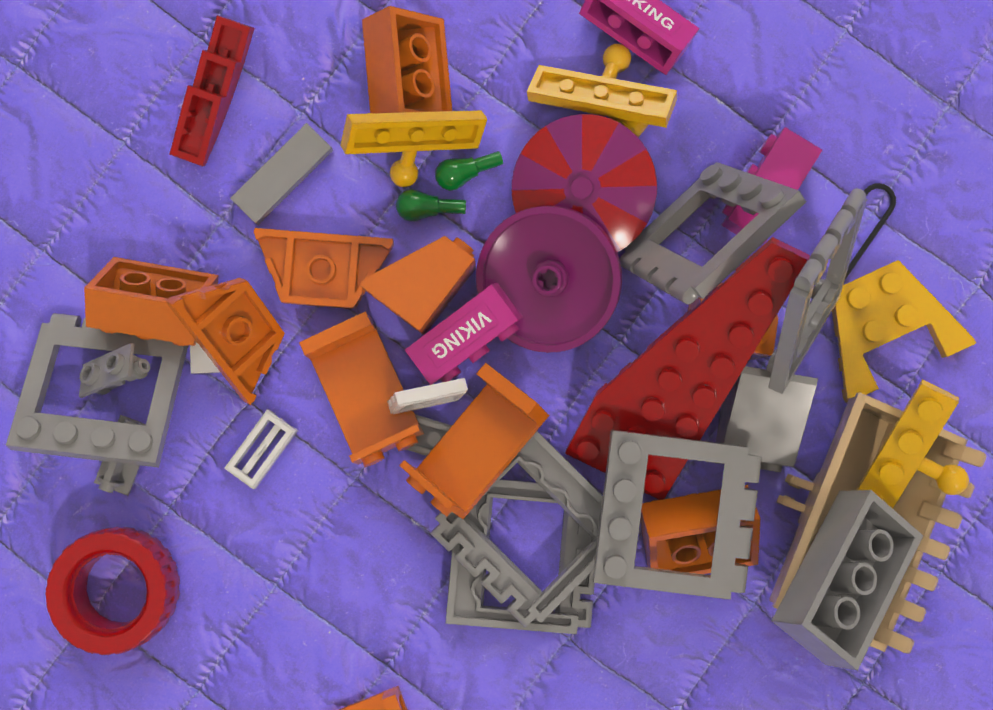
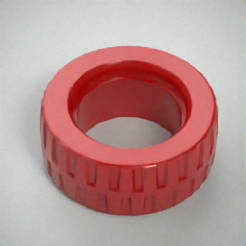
[45,527,180,655]

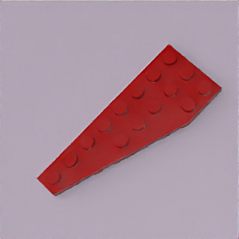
[565,237,810,500]

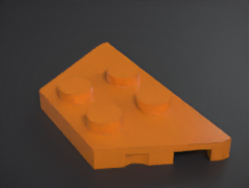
[254,228,394,309]
[165,278,285,405]

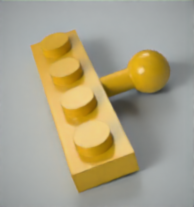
[527,44,677,128]
[340,110,487,187]
[856,379,969,509]

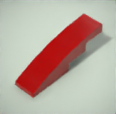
[170,15,255,166]

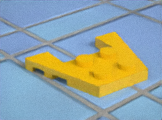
[832,260,976,403]

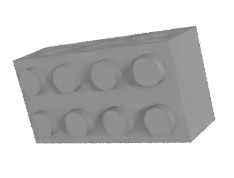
[772,490,923,671]

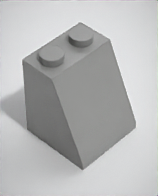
[716,366,818,472]

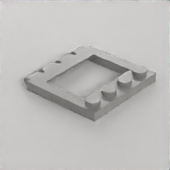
[619,162,806,304]
[767,188,867,394]
[6,313,188,468]
[592,430,762,600]
[430,431,603,627]
[445,479,595,634]

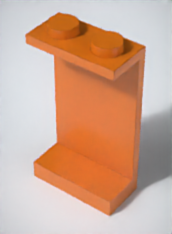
[299,311,424,467]
[399,363,550,519]

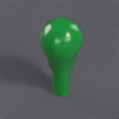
[435,151,503,191]
[396,190,466,221]

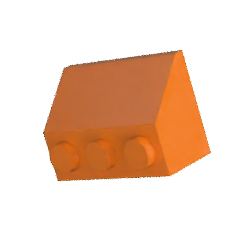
[362,6,452,113]
[84,257,219,346]
[640,485,761,574]

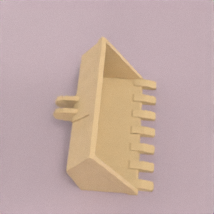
[769,392,987,654]

